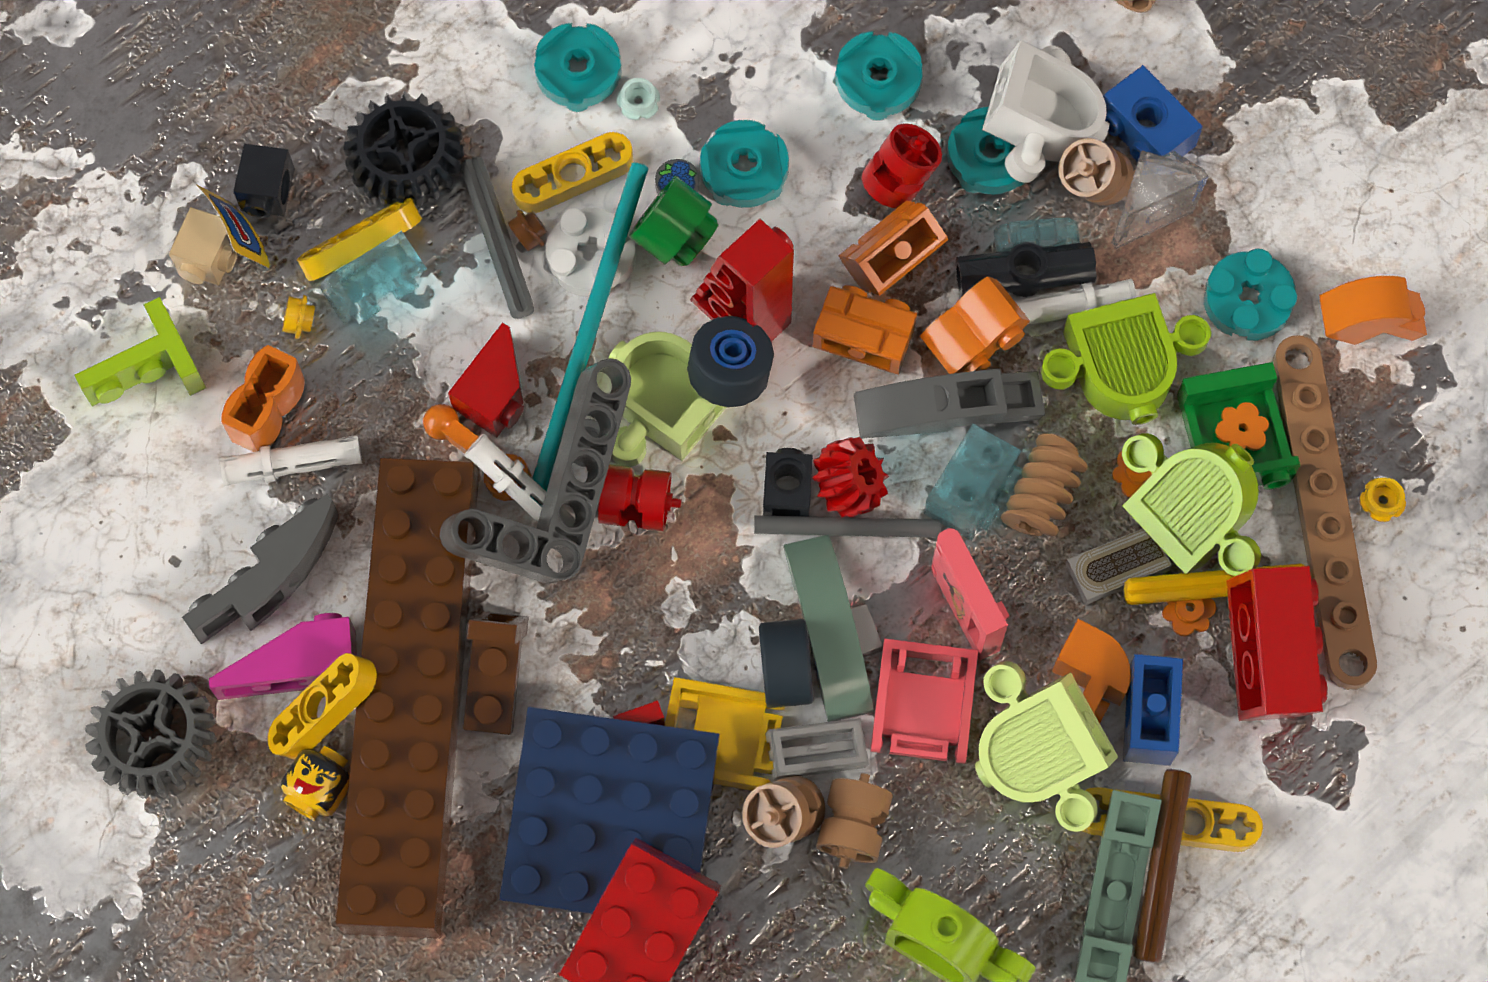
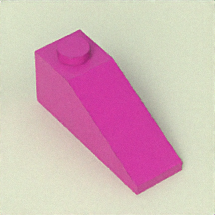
[209,613,357,700]

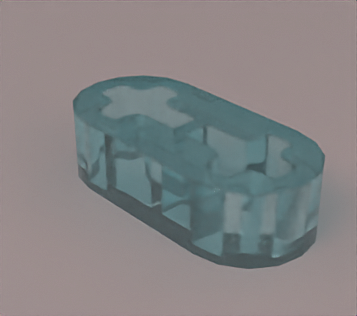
[993,218,1080,252]

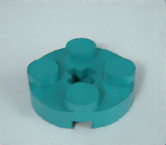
[534,23,622,112]
[835,31,923,121]
[947,107,1025,194]
[700,120,789,208]
[1204,248,1297,341]

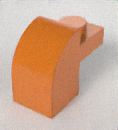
[1319,276,1427,345]
[1052,619,1131,723]

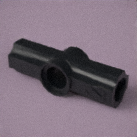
[955,242,1097,297]

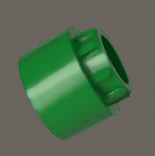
[629,176,719,266]

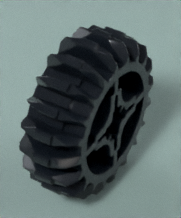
[343,90,465,207]

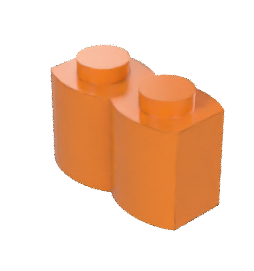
[920,276,1030,374]
[221,345,305,452]

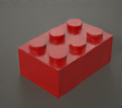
[1226,566,1328,721]
[559,838,722,982]

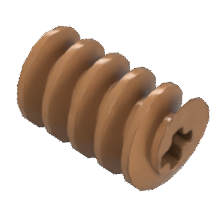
[1000,433,1088,536]

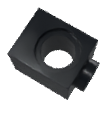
[233,143,295,218]
[763,448,813,516]

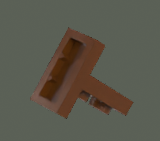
[463,611,529,735]

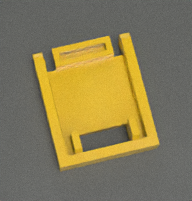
[665,677,785,791]

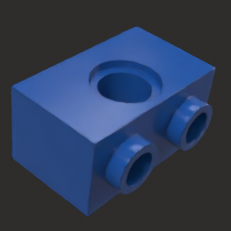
[1103,65,1203,176]
[1123,654,1183,766]

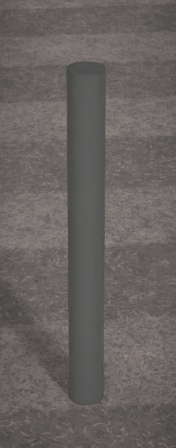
[754,515,941,538]

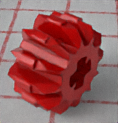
[812,437,889,518]

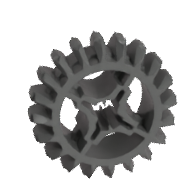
[85,669,217,799]

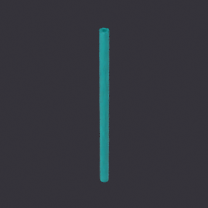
[530,162,649,507]

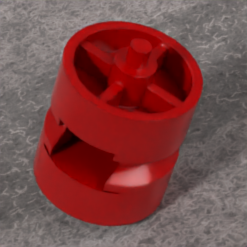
[862,123,942,209]
[598,464,682,532]

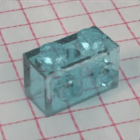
[319,231,427,325]
[924,424,1022,541]

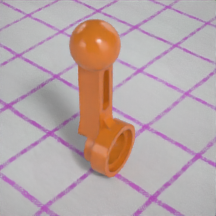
[423,404,532,501]

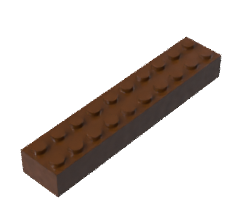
[335,458,479,939]

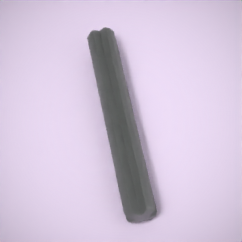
[461,157,534,319]

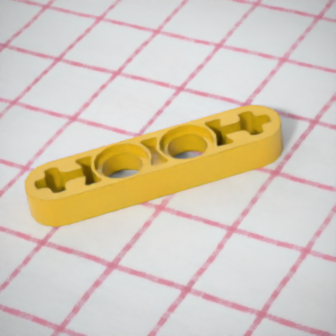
[1082,787,1263,852]

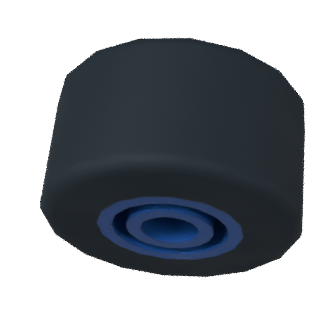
[687,316,774,408]
[759,619,814,708]

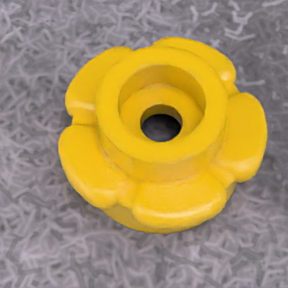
[282,295,315,339]
[1360,477,1406,522]

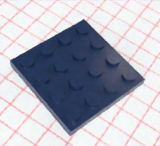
[499,707,720,914]

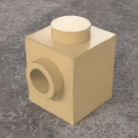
[169,207,238,286]

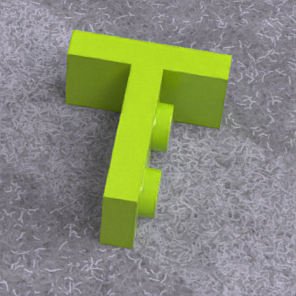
[74,297,206,406]

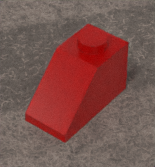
[448,322,524,438]

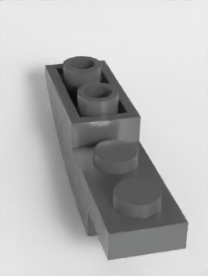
[853,369,1045,439]
[182,493,339,644]

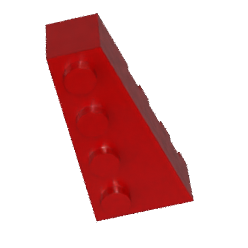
[690,219,794,342]

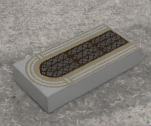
[1066,528,1172,605]

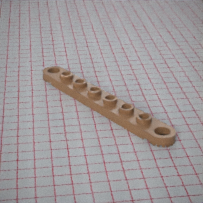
[1273,335,1377,690]

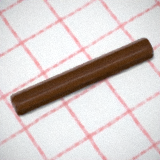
[1134,769,1192,963]

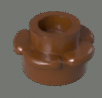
[508,210,548,252]

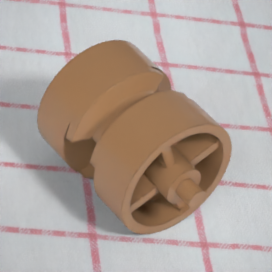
[1059,138,1134,206]
[816,773,893,869]
[742,776,826,848]

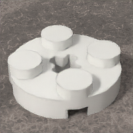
[545,208,636,297]

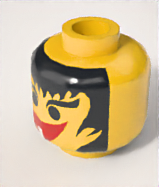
[281,746,350,821]

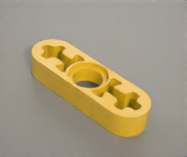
[512,132,633,213]
[297,198,422,281]
[267,653,376,760]

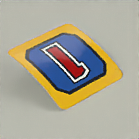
[196,184,270,268]

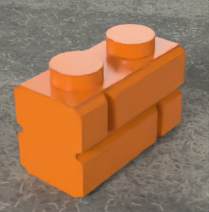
[838,201,948,296]
[813,285,917,375]

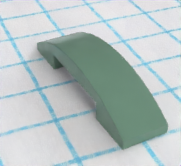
[783,535,874,722]
[1075,790,1162,982]

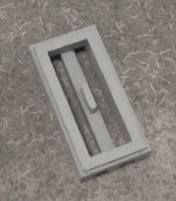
[765,718,869,780]

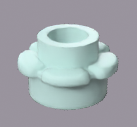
[617,78,660,120]

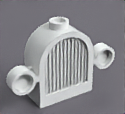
[982,40,1110,183]

